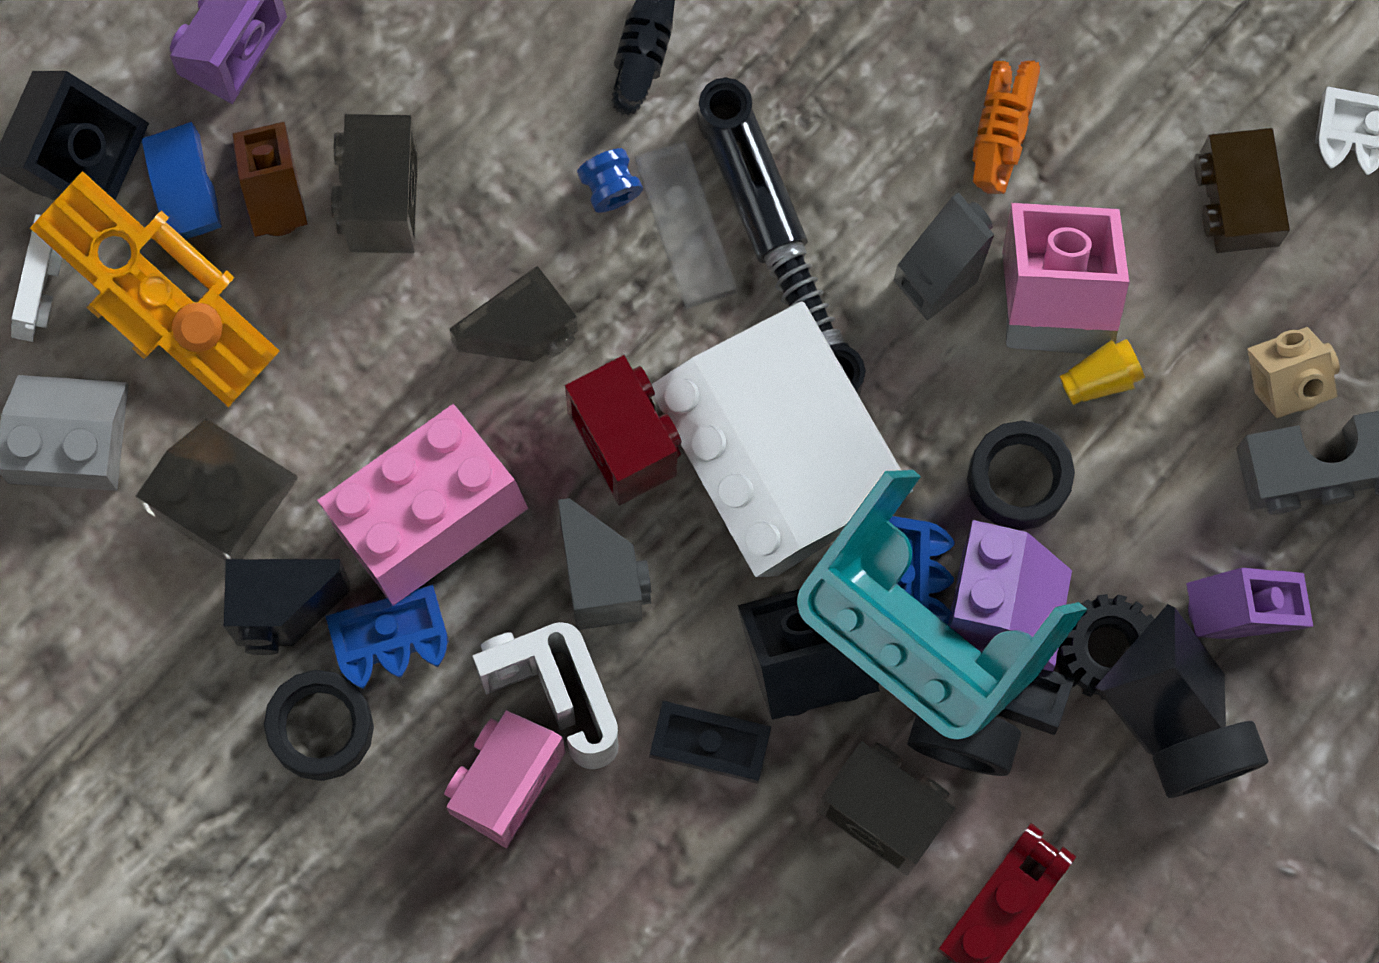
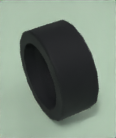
[967,420,1075,530]
[264,670,374,781]
[907,714,1021,776]
[1152,721,1269,798]

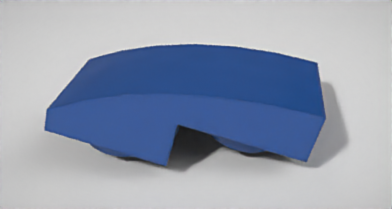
[142,122,222,240]

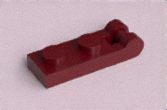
[937,823,1077,963]

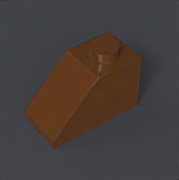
[232,121,308,237]

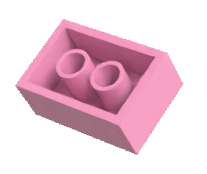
[317,403,528,606]

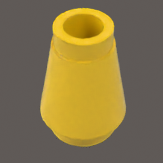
[1059,339,1145,405]

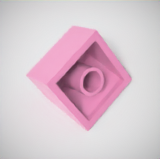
[444,710,565,849]

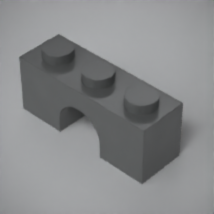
[1236,411,1379,515]

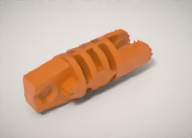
[972,61,1040,194]

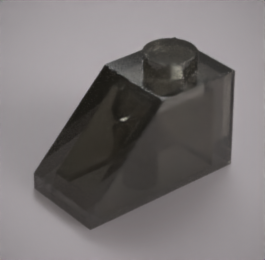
[449,266,578,362]

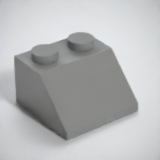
[0,375,129,491]

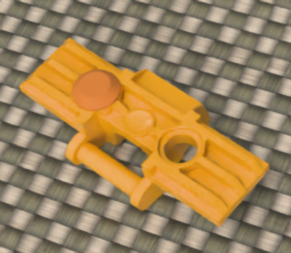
[30,171,280,407]

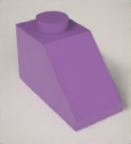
[1186,568,1313,639]

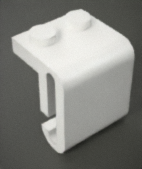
[472,622,619,769]

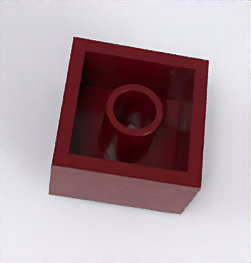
[565,355,682,506]

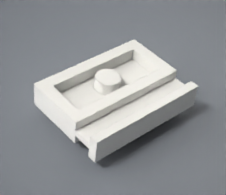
[11,214,63,342]

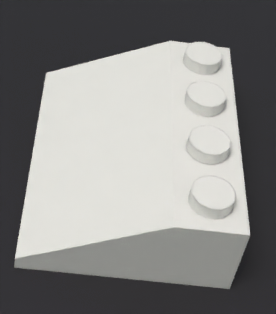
[652,302,913,577]

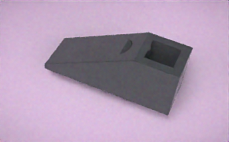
[893,192,994,321]

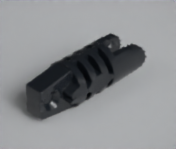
[611,0,675,116]

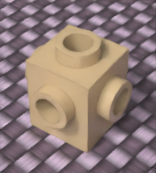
[1247,327,1340,419]

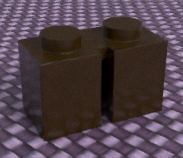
[1194,128,1290,253]

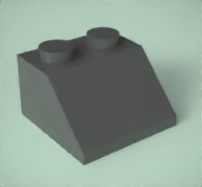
[558,498,652,630]

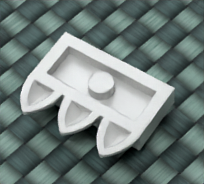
[1315,87,1379,175]

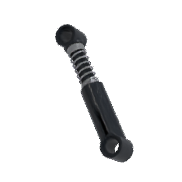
[698,77,866,396]

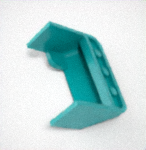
[797,470,1087,739]

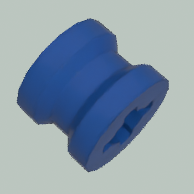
[577,148,643,213]

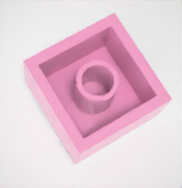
[1002,203,1129,331]

